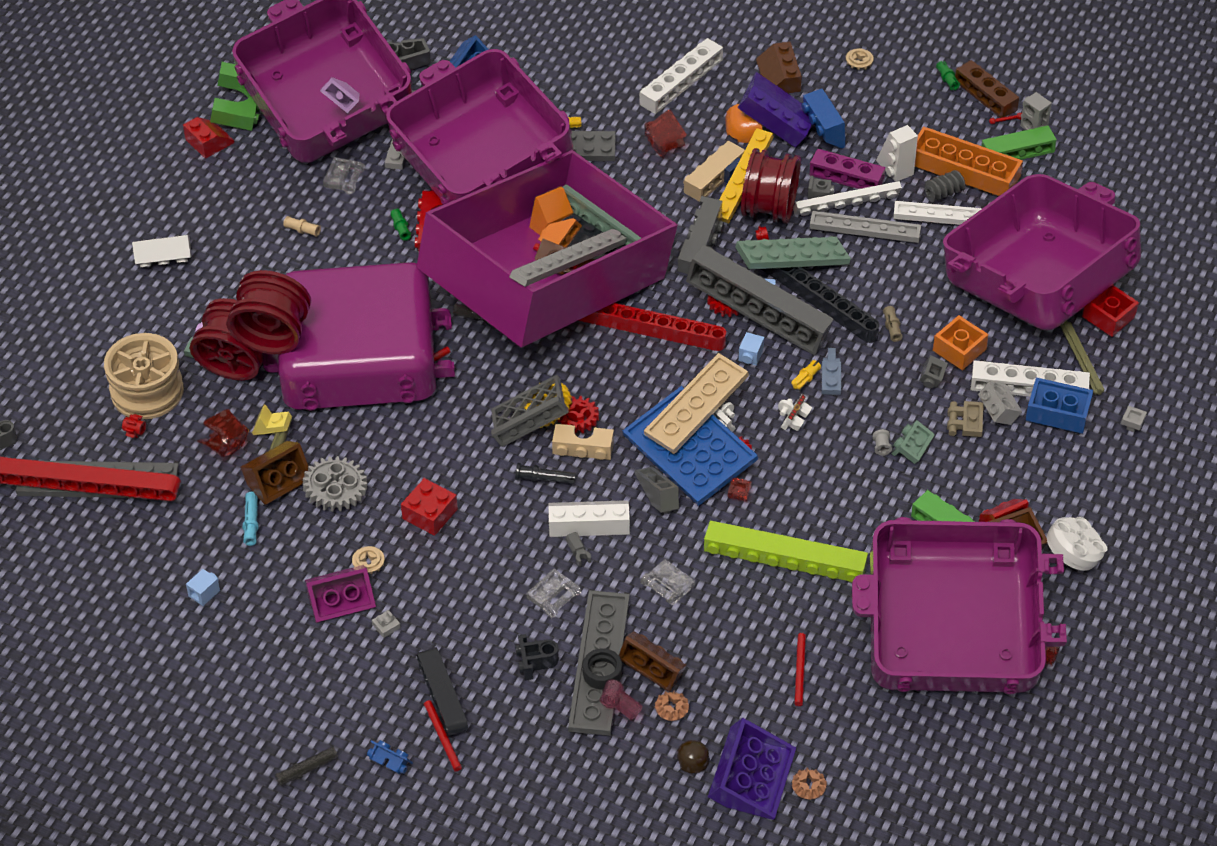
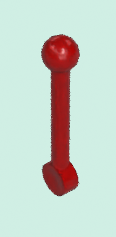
[989,112,1022,124]

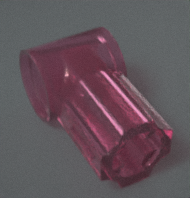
[600,680,642,720]

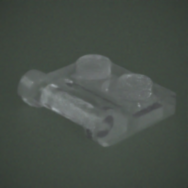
[323,157,365,194]
[640,559,695,605]
[526,569,581,618]

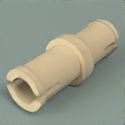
[283,216,321,237]

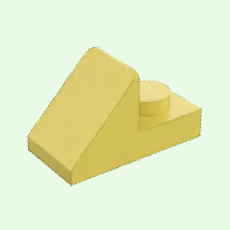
[252,404,292,435]

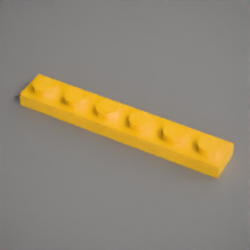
[719,128,774,223]

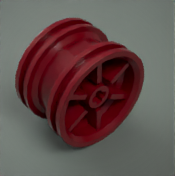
[741,148,801,224]
[226,270,311,354]
[189,298,263,380]

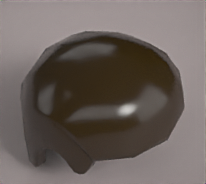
[677,740,710,773]

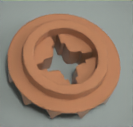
[655,690,689,721]
[792,767,827,799]

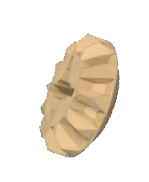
[846,49,873,70]
[352,546,384,575]

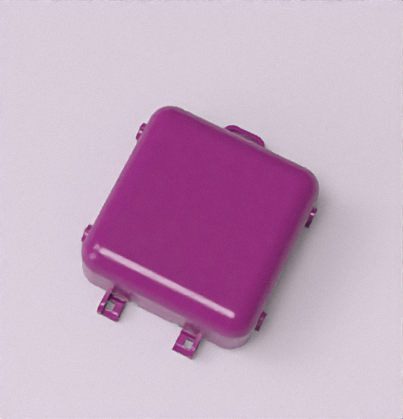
[232,0,412,163]
[386,49,574,205]
[943,174,1141,330]
[262,262,455,410]
[852,517,1067,694]

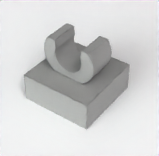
[1121,406,1147,432]
[372,610,401,638]

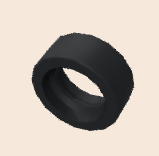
[582,648,622,690]

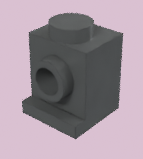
[808,176,835,199]
[919,355,948,388]

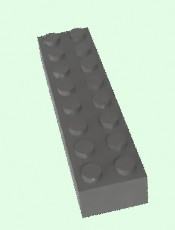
[686,245,834,356]

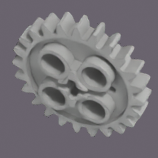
[303,456,367,512]

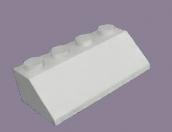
[549,500,630,537]

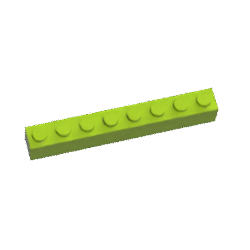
[704,521,868,582]

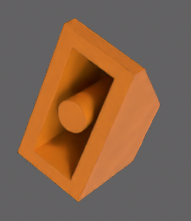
[538,218,582,248]

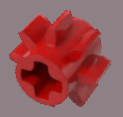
[122,414,146,438]

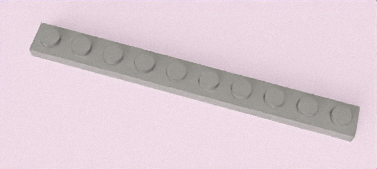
[510,229,626,287]

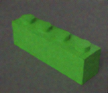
[981,125,1057,160]
[911,490,975,522]

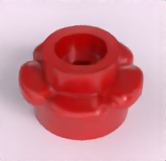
[755,226,769,240]

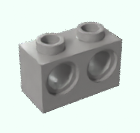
[1020,92,1052,130]
[978,381,1022,425]

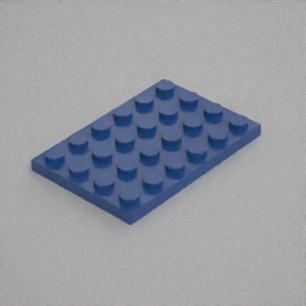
[622,386,758,506]

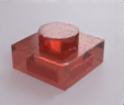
[728,478,752,501]

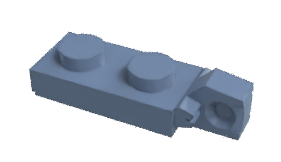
[821,348,841,395]

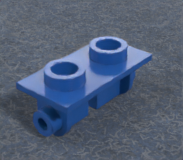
[367,740,413,774]

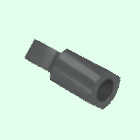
[565,532,591,567]

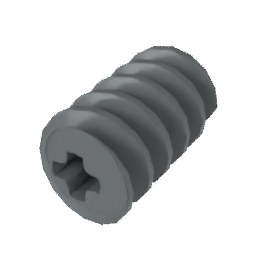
[925,170,965,203]

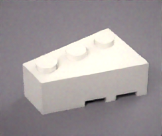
[876,125,918,182]

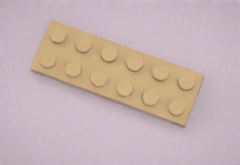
[644,353,749,454]

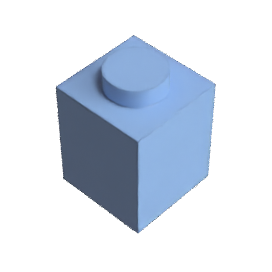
[739,332,764,366]
[186,569,220,606]

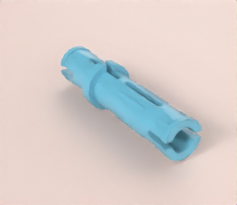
[242,492,259,546]

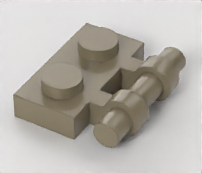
[947,401,983,437]

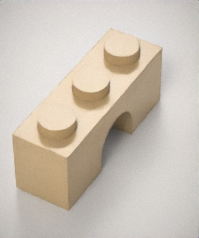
[552,424,614,460]

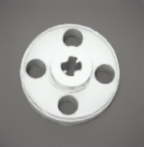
[1047,517,1107,571]

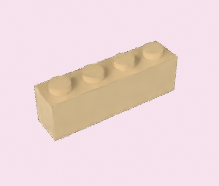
[683,141,745,202]

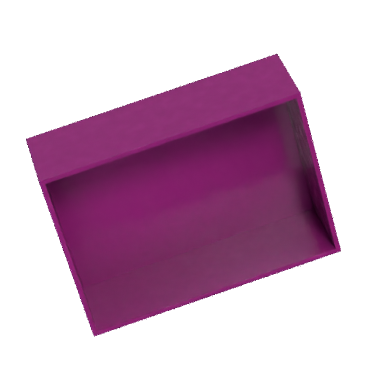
[417,150,678,348]

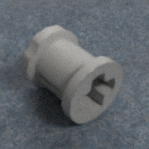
[872,429,892,456]

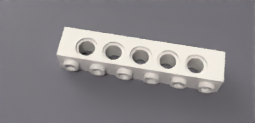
[639,38,723,114]
[971,361,1090,397]

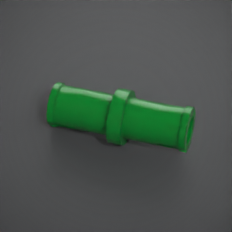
[936,61,960,90]
[390,209,411,241]

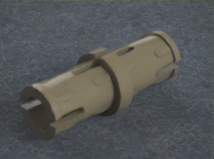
[883,306,903,342]

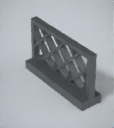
[491,375,569,447]

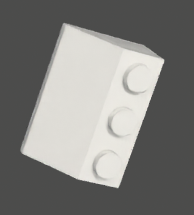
[132,235,191,267]

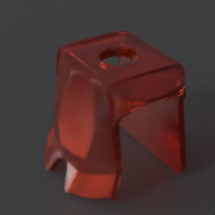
[644,110,687,156]
[197,409,249,457]

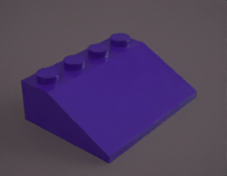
[738,72,811,147]
[708,718,796,820]

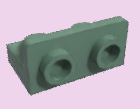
[891,420,935,464]

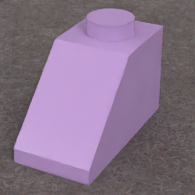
[320,77,360,113]

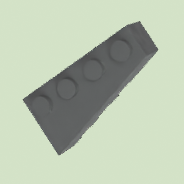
[388,38,430,70]
[678,196,724,274]

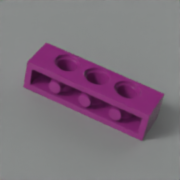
[809,148,885,189]

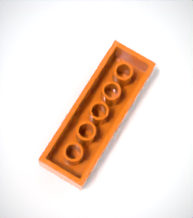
[915,126,1023,196]

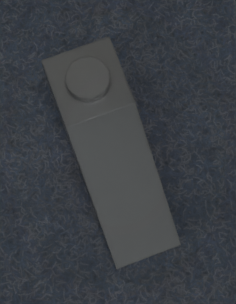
[635,467,679,513]

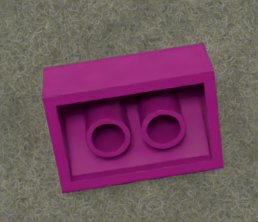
[304,565,376,622]

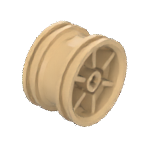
[104,333,184,419]

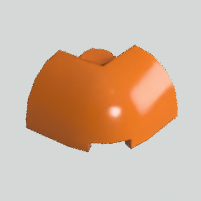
[725,104,762,143]

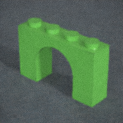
[210,62,259,131]

